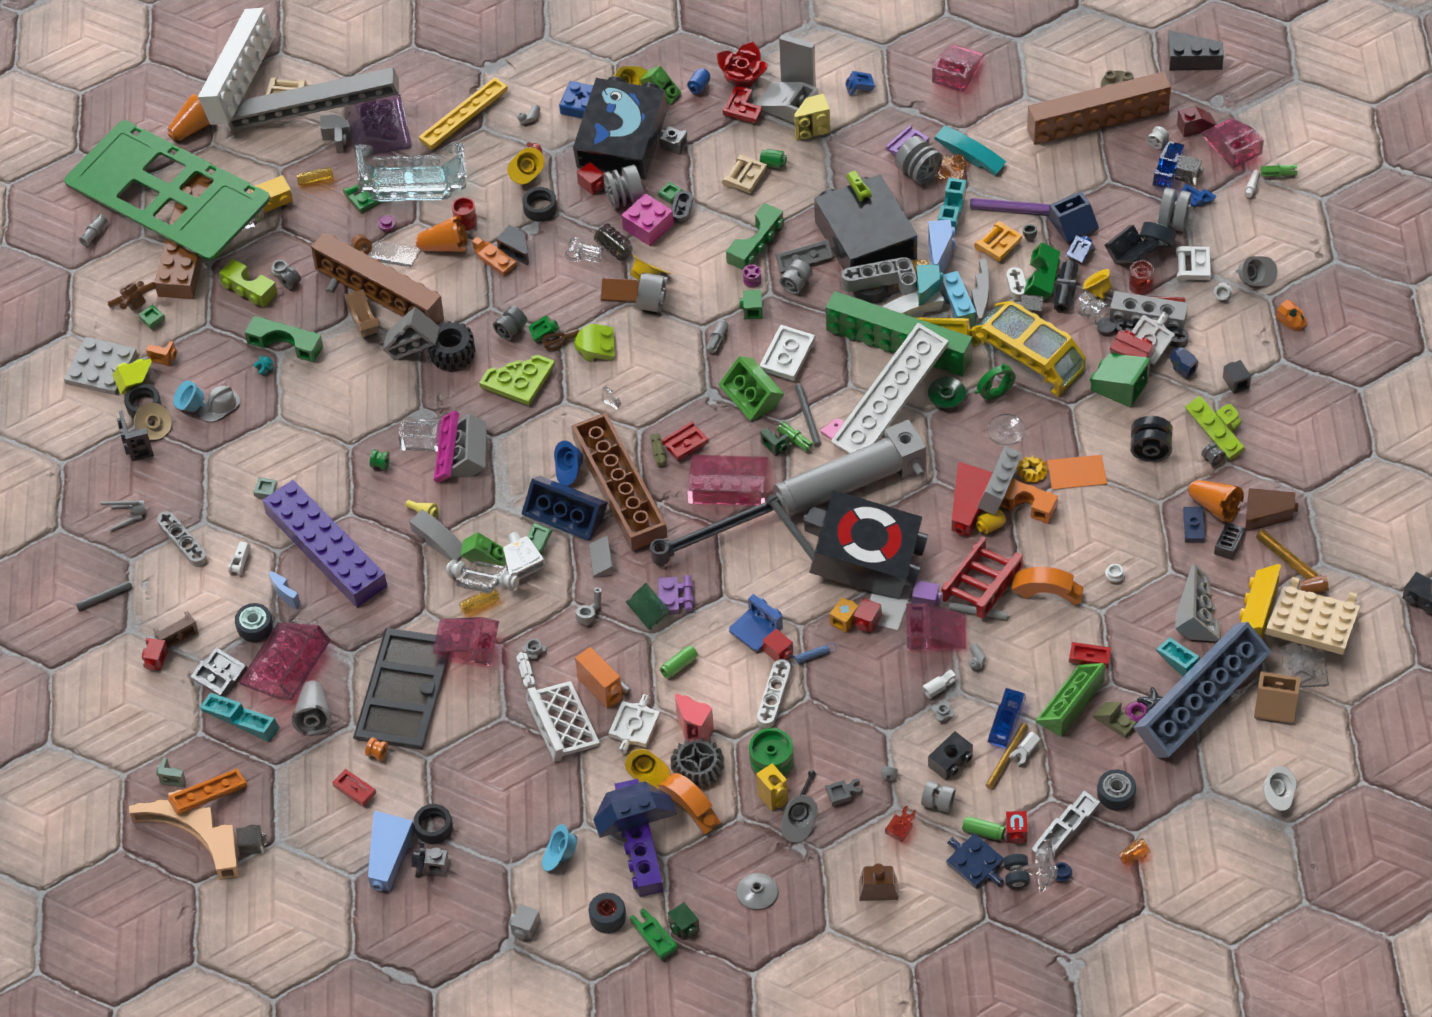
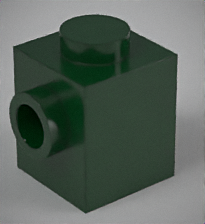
[667,902,700,940]

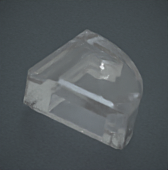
[601,386,621,409]

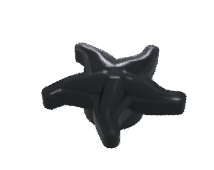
[1137,687,1163,714]
[411,842,425,877]

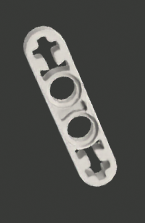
[757,659,791,729]

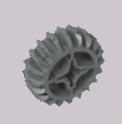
[670,737,724,789]

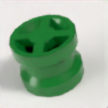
[369,449,390,470]

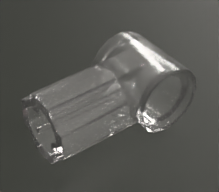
[565,237,604,263]

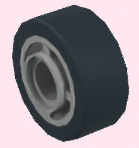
[1097,769,1136,810]

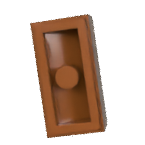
[601,278,639,303]

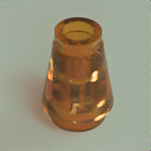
[1118,838,1150,865]

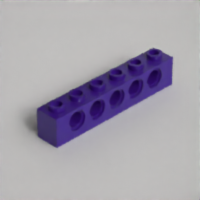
[614,779,663,897]

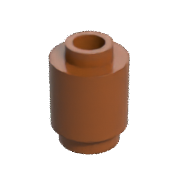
[351,234,372,254]

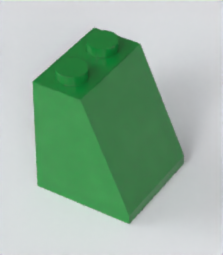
[1089,353,1150,408]

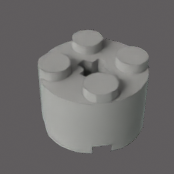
[636,273,667,313]

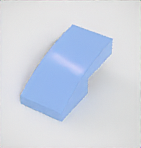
[269,571,300,609]

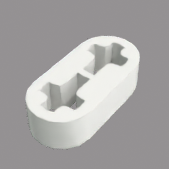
[1007,267,1026,300]

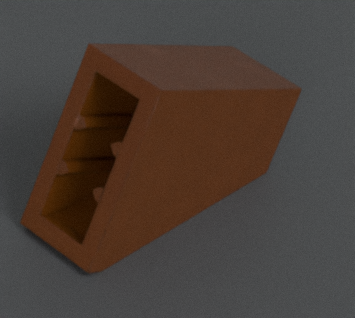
[1245,488,1299,531]

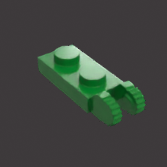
[629,908,678,961]

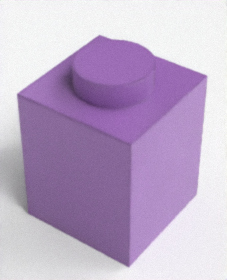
[912,581,942,611]

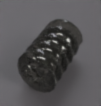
[594,223,633,261]

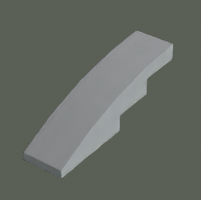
[971,258,989,326]
[1032,790,1101,861]

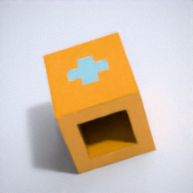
[829,597,859,633]

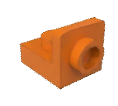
[146,341,177,366]

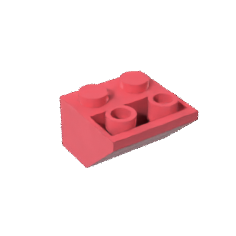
[675,693,714,742]

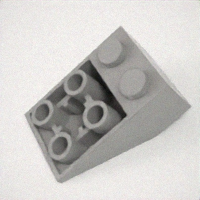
[756,82,818,124]

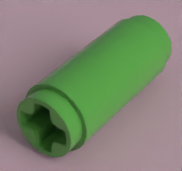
[660,645,698,679]
[962,816,1005,841]

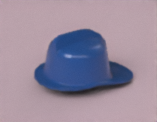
[554,440,583,486]

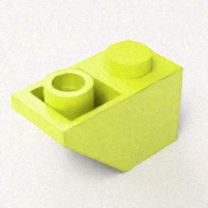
[112,359,152,394]

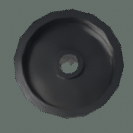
[1130,416,1173,462]

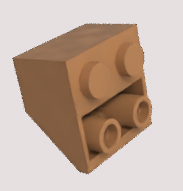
[1254,672,1301,724]

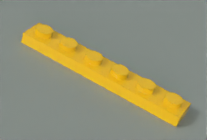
[419,77,508,150]

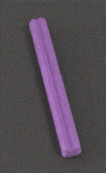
[970,198,1050,215]

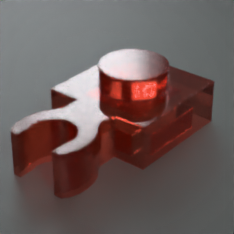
[885,806,916,842]

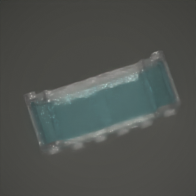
[355,143,467,201]

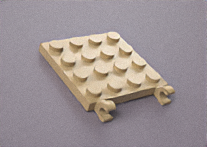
[1265,577,1360,655]

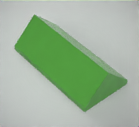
[1035,663,1105,737]

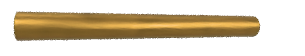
[985,723,1028,789]

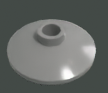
[737,873,778,910]

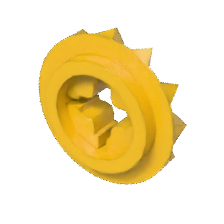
[1017,455,1048,482]

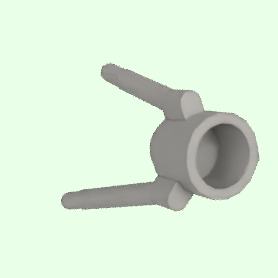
[100,500,146,531]

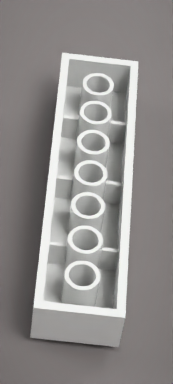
[198,8,275,125]

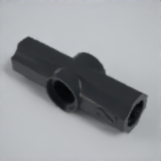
[1054,260,1078,314]

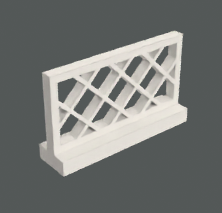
[526,681,600,762]

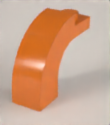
[1011,567,1083,606]
[658,773,720,834]

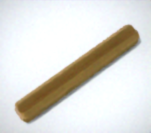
[1256,529,1318,579]

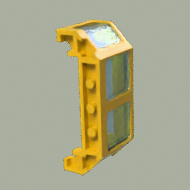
[970,301,1086,397]

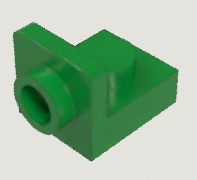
[528,315,560,343]

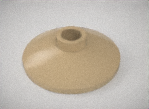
[134,403,172,440]

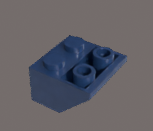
[1049,191,1099,243]

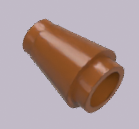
[1300,574,1329,594]

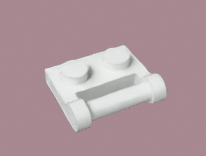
[1176,246,1211,282]

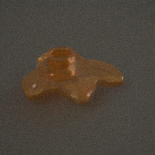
[936,154,967,180]

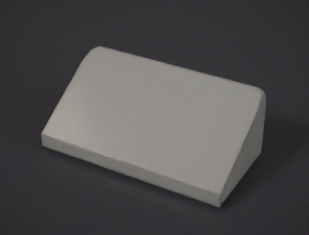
[589,536,613,577]

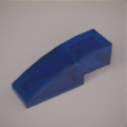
[1152,141,1185,188]
[987,688,1026,748]

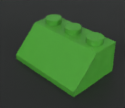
[718,356,785,421]

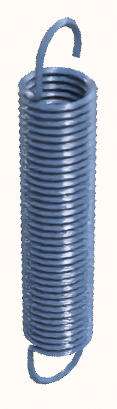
[788,643,836,665]

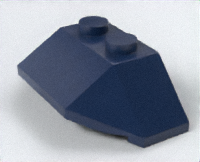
[593,781,677,838]

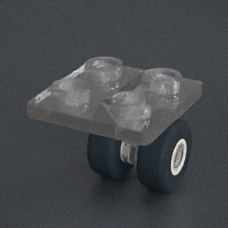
[1003,839,1057,892]

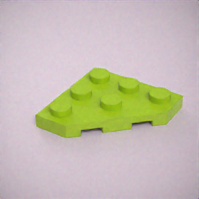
[479,355,555,406]

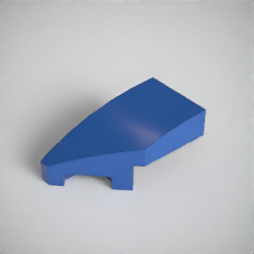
[1176,184,1217,207]

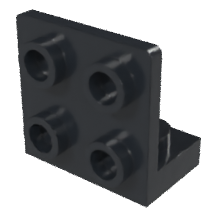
[1104,225,1160,264]
[117,410,154,461]

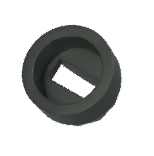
[1022,224,1037,240]

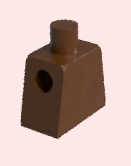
[859,863,898,901]

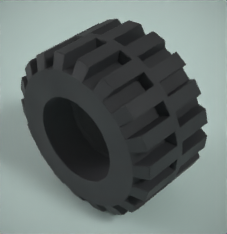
[428,321,475,371]

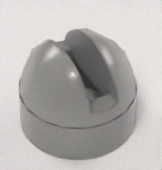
[881,766,898,781]

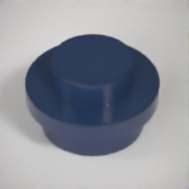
[1052,862,1072,882]

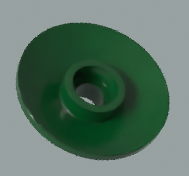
[928,377,966,408]

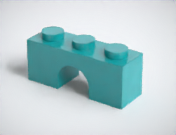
[938,177,966,235]

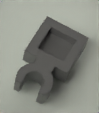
[825,779,863,806]

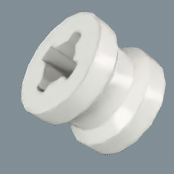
[1147,126,1169,149]

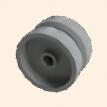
[1158,187,1192,232]

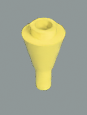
[405,500,439,519]

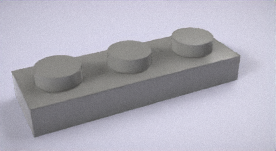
[775,239,833,272]

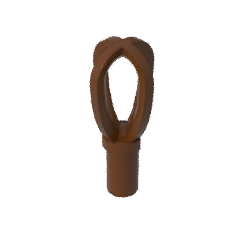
[542,329,579,351]

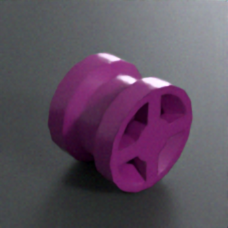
[743,265,761,288]

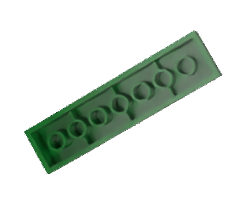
[826,291,972,376]

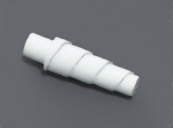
[1245,170,1259,198]

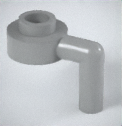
[575,587,602,624]

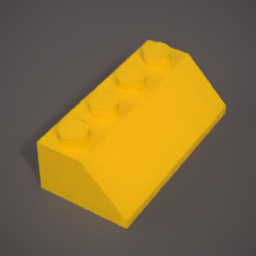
[1239,564,1281,639]

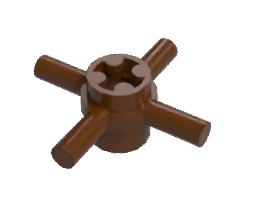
[108,281,157,311]

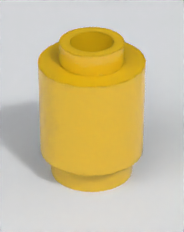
[976,509,1006,534]

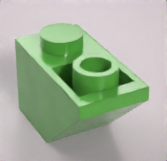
[639,66,682,104]
[460,532,506,567]

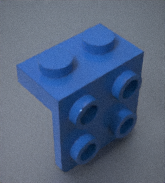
[729,594,783,651]

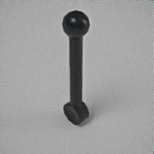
[800,770,816,795]

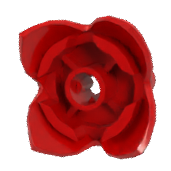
[717,41,768,87]

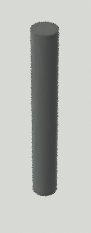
[75,581,132,611]

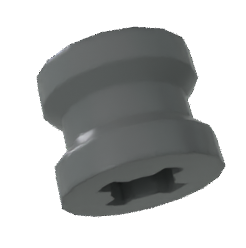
[278,266,301,290]
[1201,442,1226,466]

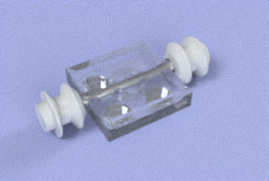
[446,559,519,593]

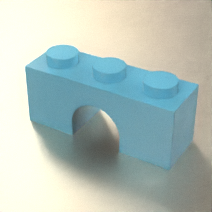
[940,271,976,327]

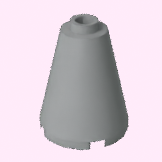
[292,681,332,735]

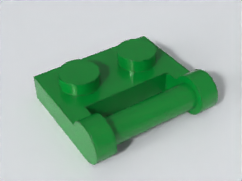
[343,173,391,214]

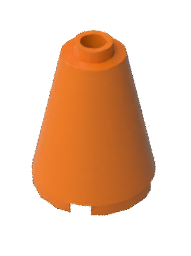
[167,93,210,141]
[415,216,467,252]
[1188,480,1244,523]

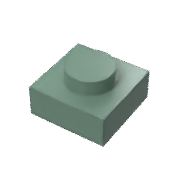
[253,477,278,498]

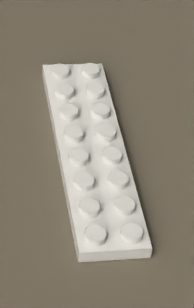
[831,323,949,454]

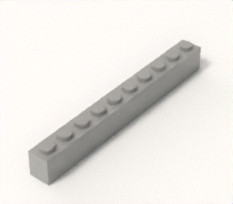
[228,67,399,131]

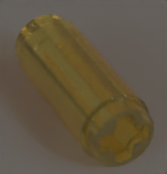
[296,167,334,186]
[459,587,500,615]

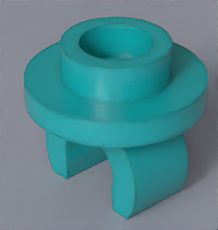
[254,355,274,376]

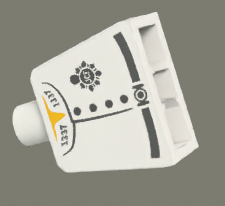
[503,532,548,580]

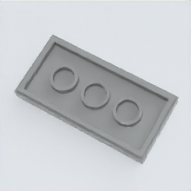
[779,34,816,87]

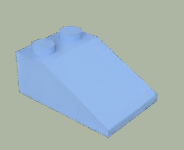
[928,220,955,274]

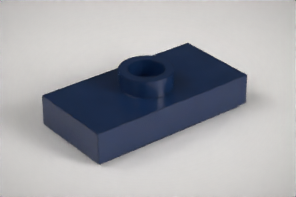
[1183,507,1205,542]

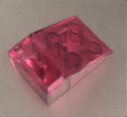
[932,44,985,92]
[1201,118,1264,168]
[906,603,966,649]
[432,617,500,666]

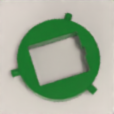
[974,363,1016,400]

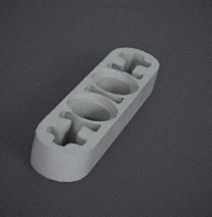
[157,511,207,567]

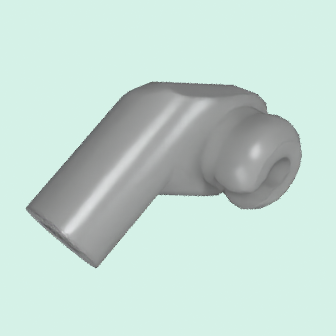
[517,105,540,124]
[969,643,986,670]

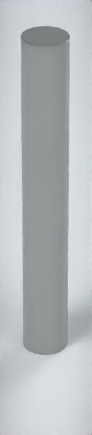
[949,602,1008,620]

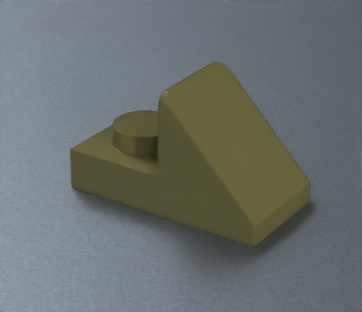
[1093,702,1137,739]

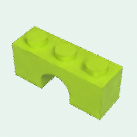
[219,259,277,308]

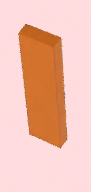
[167,768,247,815]

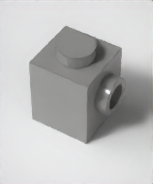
[509,904,541,941]

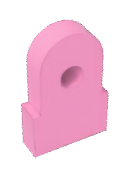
[821,419,844,440]

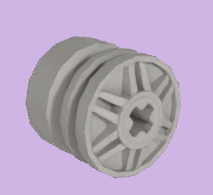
[895,136,943,184]
[604,165,644,209]

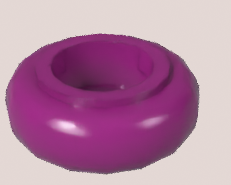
[1125,702,1147,724]

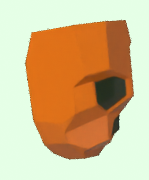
[1276,300,1307,331]

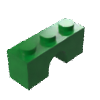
[1024,242,1060,303]

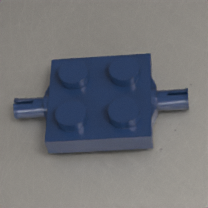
[946,833,1004,889]

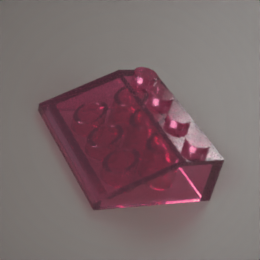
[688,455,768,505]
[239,623,331,700]

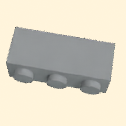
[451,413,487,477]

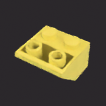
[794,94,830,141]

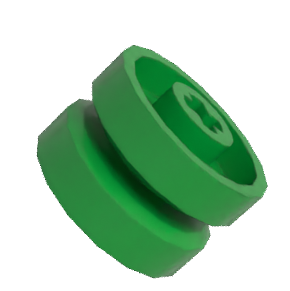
[749,728,794,776]

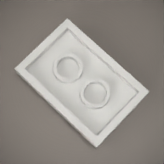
[759,325,815,381]

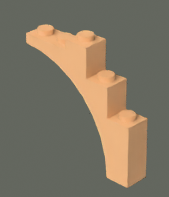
[129,790,239,880]

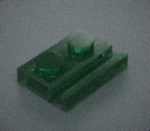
[626,583,671,630]

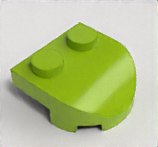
[574,324,614,362]

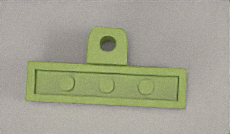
[1185,396,1245,461]

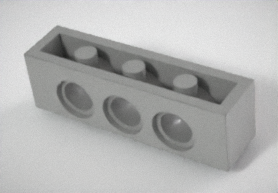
[1110,291,1188,330]

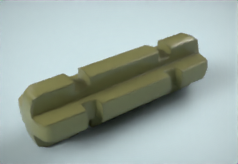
[650,433,666,467]

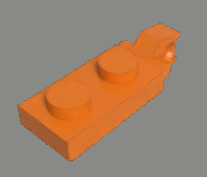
[472,237,517,276]

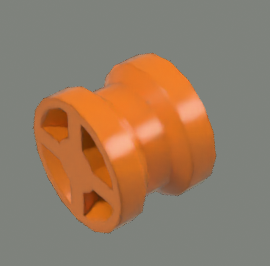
[365,737,388,761]

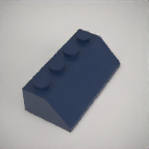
[521,476,608,541]

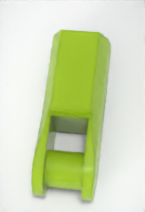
[846,171,872,201]

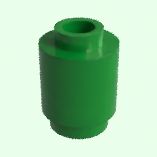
[760,149,787,169]

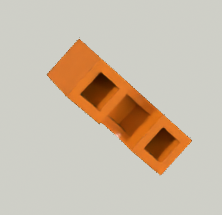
[1000,479,1058,524]

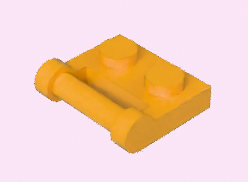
[974,221,1022,262]

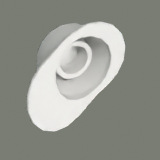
[1263,766,1296,811]

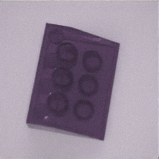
[345,94,412,155]

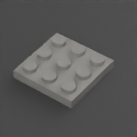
[64,337,137,395]

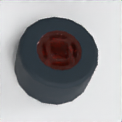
[588,892,626,933]

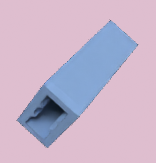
[368,811,415,892]

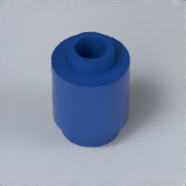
[687,68,711,94]

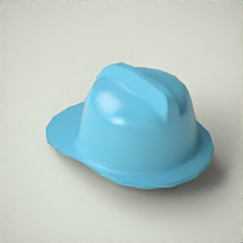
[173,380,205,412]
[542,824,578,871]

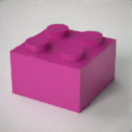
[621,193,674,246]

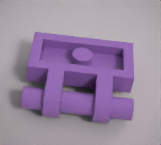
[658,575,694,615]

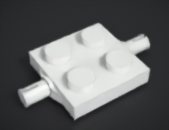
[1132,312,1175,366]
[609,694,660,754]

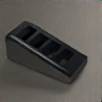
[1214,523,1245,560]

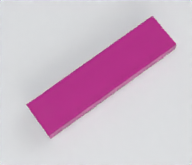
[434,411,459,483]

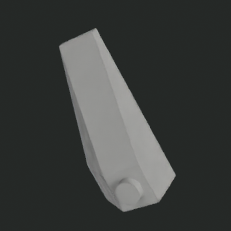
[1175,564,1220,641]

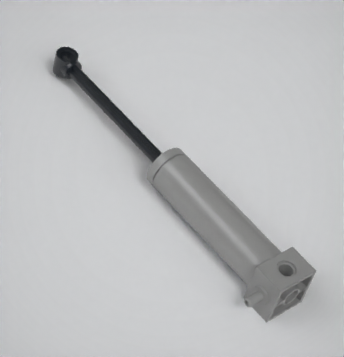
[650,419,926,565]

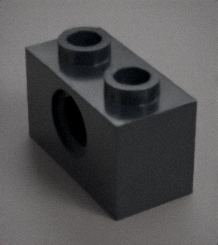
[928,731,973,780]

